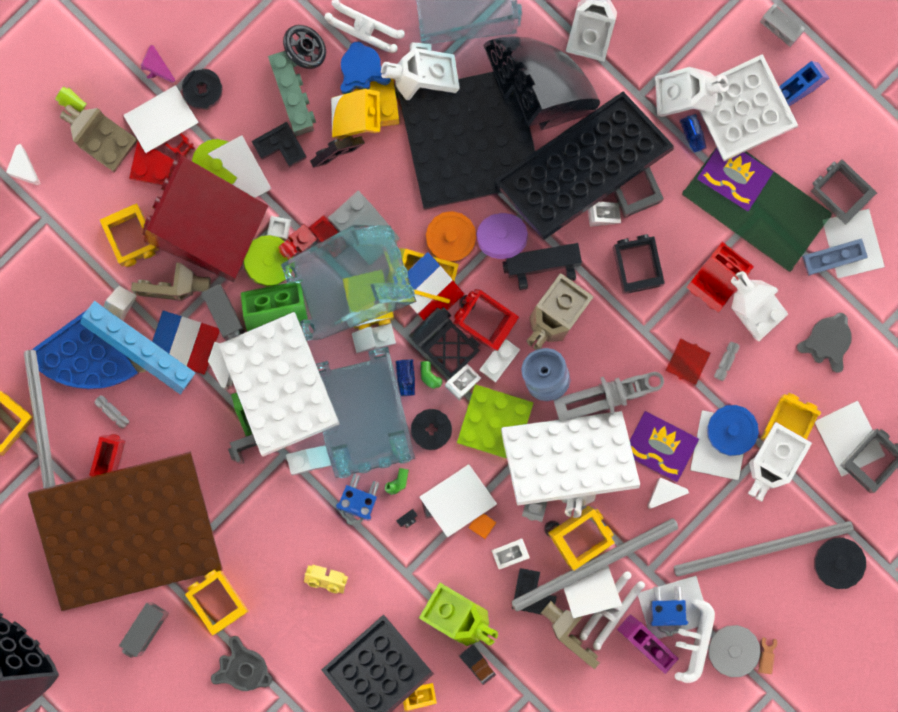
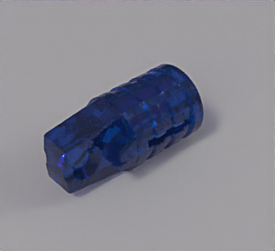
[679,114,707,153]
[395,359,415,397]

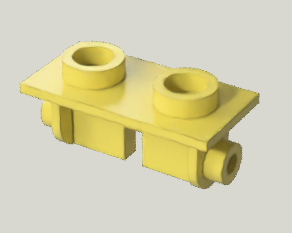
[304,565,348,594]

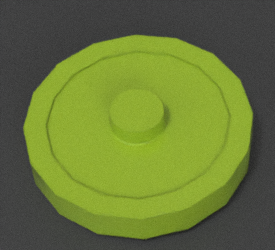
[192,139,237,184]
[243,235,294,287]

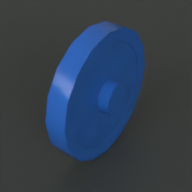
[707,405,759,456]

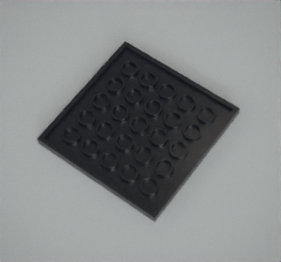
[398,72,535,210]

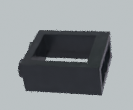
[613,234,665,295]

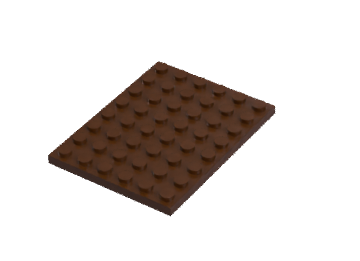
[28,451,223,611]

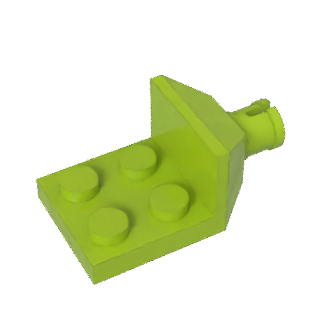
[419,582,498,646]

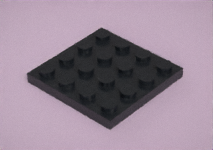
[321,614,434,712]

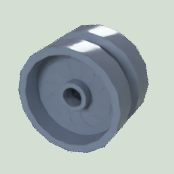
[521,348,571,401]

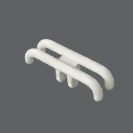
[324,0,405,53]
[579,571,645,650]
[675,599,715,683]

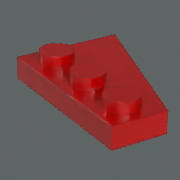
[129,141,174,186]

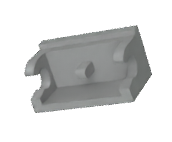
[760,3,806,47]

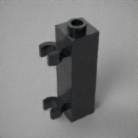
[502,243,582,290]

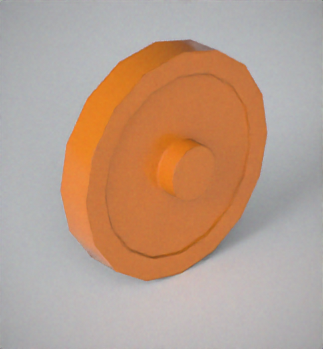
[426,211,476,262]

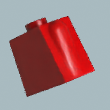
[89,434,125,476]

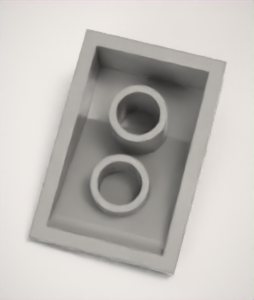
[328,190,400,266]

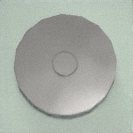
[708,625,760,677]

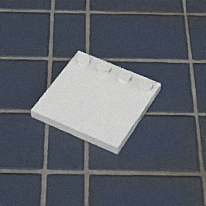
[699,54,798,161]

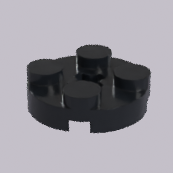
[182,69,223,110]
[411,409,452,450]

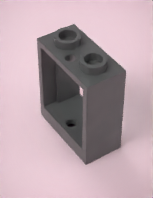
[811,159,877,225]
[613,167,664,218]
[201,284,245,341]
[840,429,898,493]
[119,602,169,658]

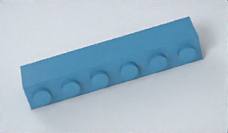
[80,301,195,395]

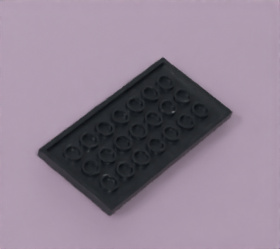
[494,91,674,240]

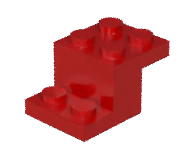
[686,242,754,313]

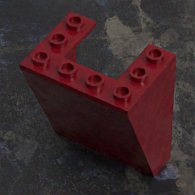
[142,156,268,282]

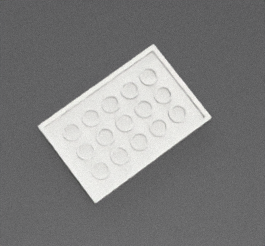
[219,312,340,457]
[501,411,640,506]

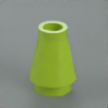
[55,86,87,112]

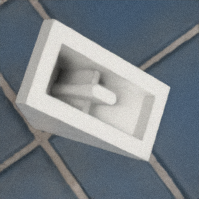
[6,144,41,185]
[588,202,621,227]
[104,286,137,321]
[445,364,481,401]
[647,478,689,509]
[491,539,530,570]

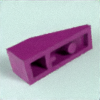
[617,614,679,674]

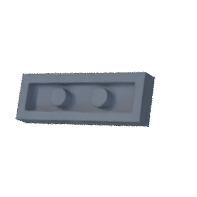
[802,238,868,276]

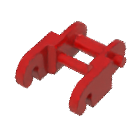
[164,133,195,158]

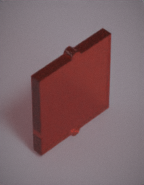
[665,338,711,385]

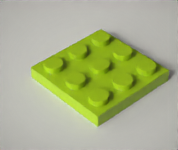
[457,384,534,459]

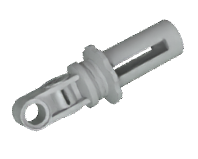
[553,372,664,422]

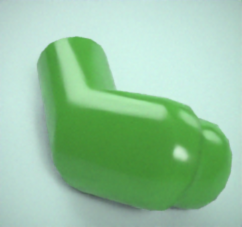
[421,361,442,389]
[385,468,409,495]

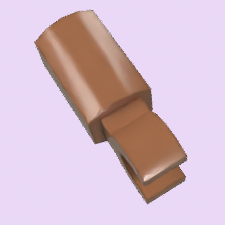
[758,637,777,674]

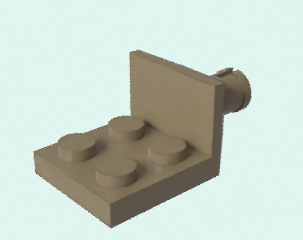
[60,105,138,172]
[131,262,211,301]
[527,273,594,350]
[541,601,600,669]

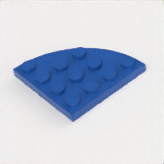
[31,310,139,389]

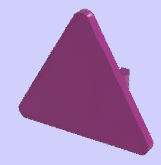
[141,45,175,83]

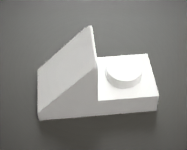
[352,324,396,353]

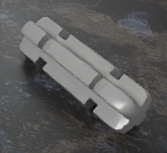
[714,342,740,381]
[94,395,129,429]

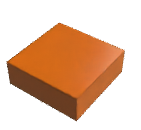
[468,513,497,539]

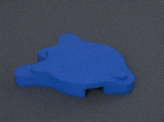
[340,42,391,94]

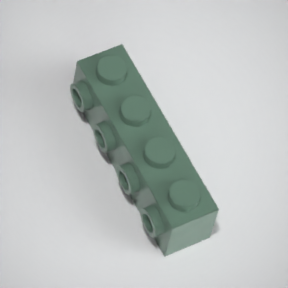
[268,51,316,137]

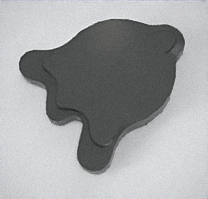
[796,313,852,373]
[211,636,272,691]

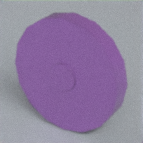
[477,213,528,259]

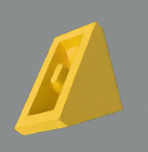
[403,683,437,711]

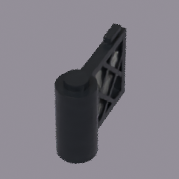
[408,307,480,379]

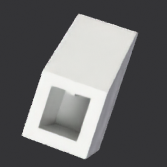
[208,342,233,390]

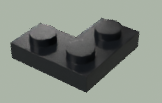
[252,122,307,168]
[310,136,365,168]
[512,568,557,615]

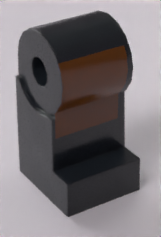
[459,644,496,685]

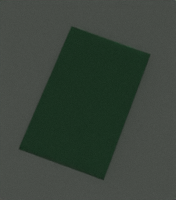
[682,147,833,272]

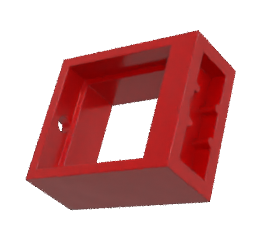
[453,289,519,351]

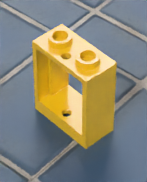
[100,203,159,268]
[0,391,33,456]
[548,506,615,571]
[185,569,249,636]

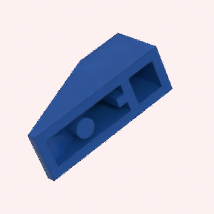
[779,61,830,106]

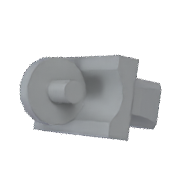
[522,501,547,522]

